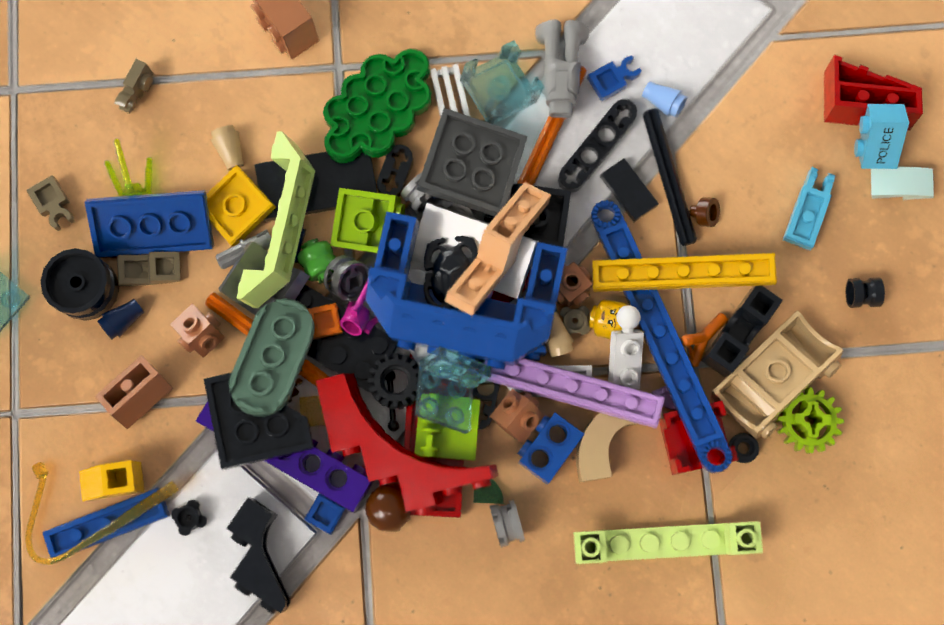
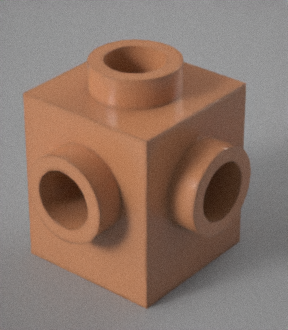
[557,262,593,307]
[170,304,225,358]
[489,389,545,444]

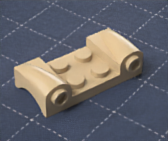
[712,310,844,439]

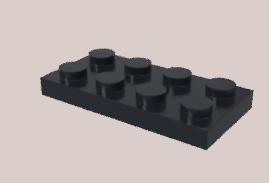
[295,285,398,392]

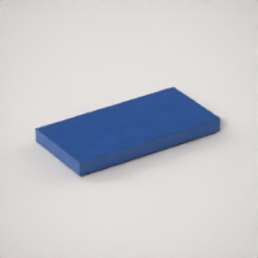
[85,190,214,258]

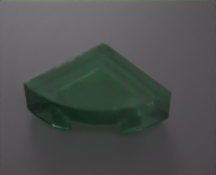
[473,479,504,504]

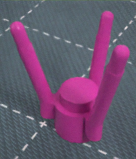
[340,280,379,336]

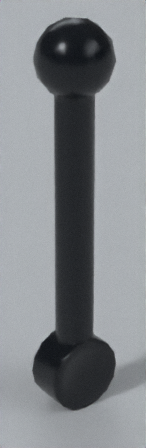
[385,371,399,432]

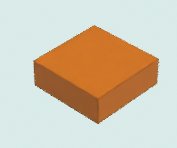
[307,303,343,340]

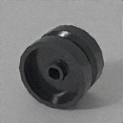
[40,248,119,321]

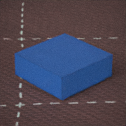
[304,493,346,535]

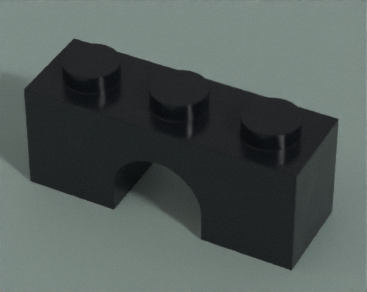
[701,286,783,377]

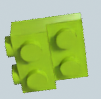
[330,188,405,254]

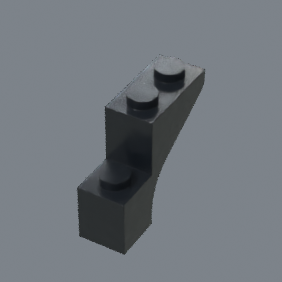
[226,497,291,614]

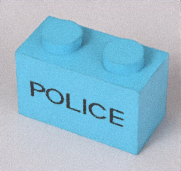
[854,104,909,169]

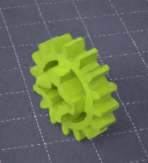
[776,387,844,454]

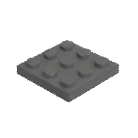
[416,108,528,217]

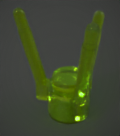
[104,139,152,196]

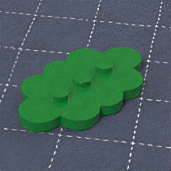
[323,49,432,163]

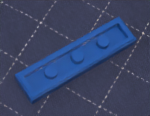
[42,488,170,561]

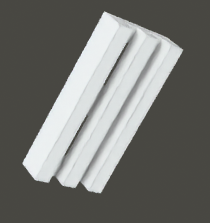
[430,64,470,118]

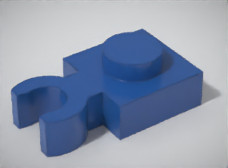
[587,56,642,102]

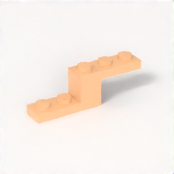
[445,182,551,316]

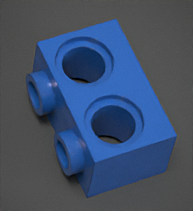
[517,413,584,484]

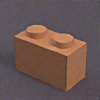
[95,355,173,429]

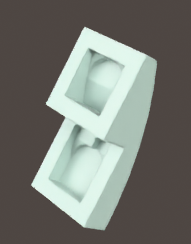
[871,167,934,200]

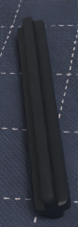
[643,109,697,246]

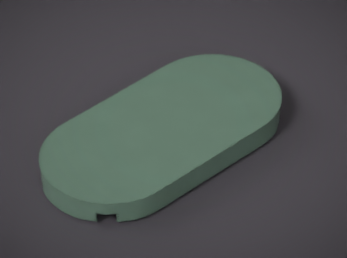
[229,298,315,416]

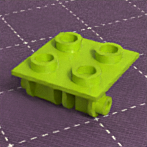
[415,394,480,461]

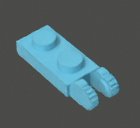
[783,167,835,250]

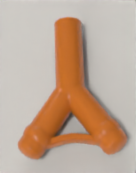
[680,313,728,368]

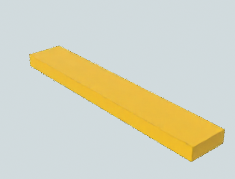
[592,253,777,292]

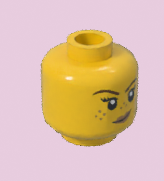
[589,300,628,339]

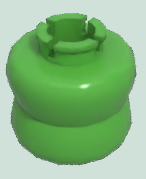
[297,239,336,284]

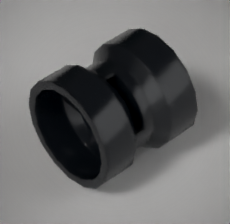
[845,278,885,308]

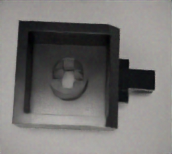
[484,183,571,247]

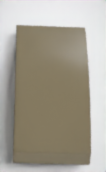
[117,252,180,286]

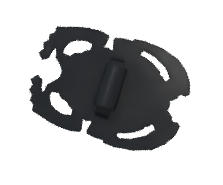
[423,236,478,313]

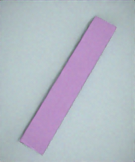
[480,358,665,429]

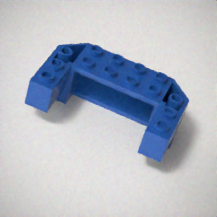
[366,212,568,370]

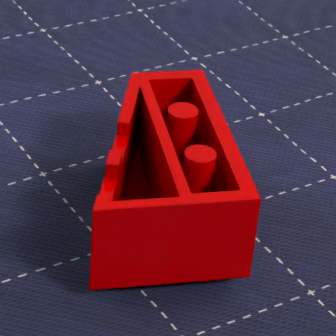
[824,54,923,131]

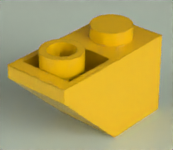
[79,460,145,502]

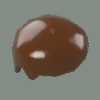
[365,485,410,532]

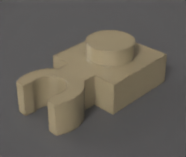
[115,59,154,114]
[27,176,75,231]

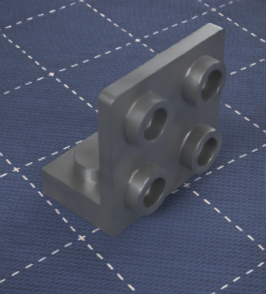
[219,241,310,316]

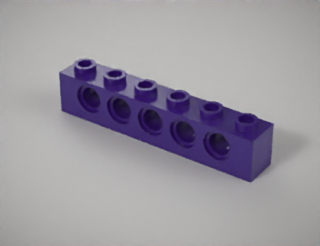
[196,401,374,513]

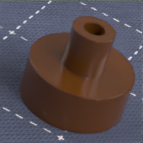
[690,197,720,227]

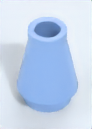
[642,81,687,117]

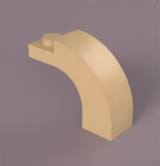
[576,411,663,483]

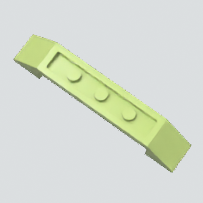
[237,131,315,308]
[573,521,763,564]

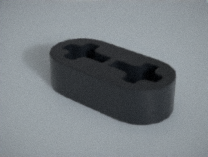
[377,145,413,197]

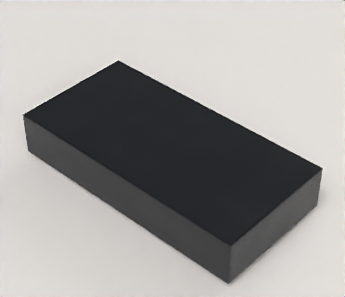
[600,158,659,222]

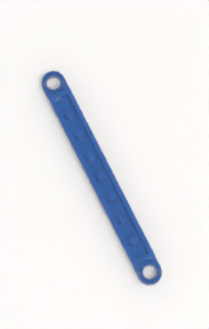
[591,200,732,473]

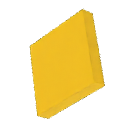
[206,165,276,246]

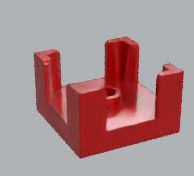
[659,400,738,475]

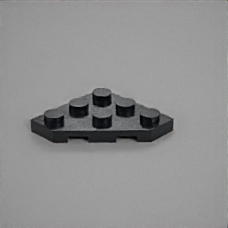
[204,372,314,470]

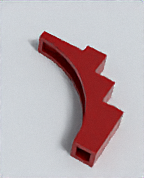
[316,373,499,515]

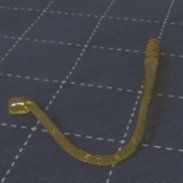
[25,462,179,565]

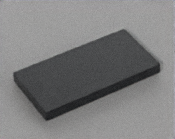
[255,152,377,222]

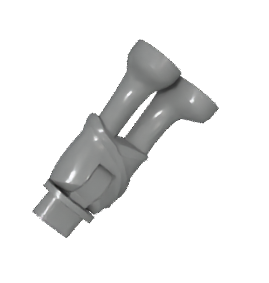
[535,20,589,118]

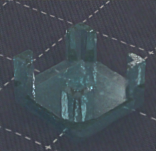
[460,40,544,124]

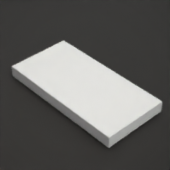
[412,202,538,299]

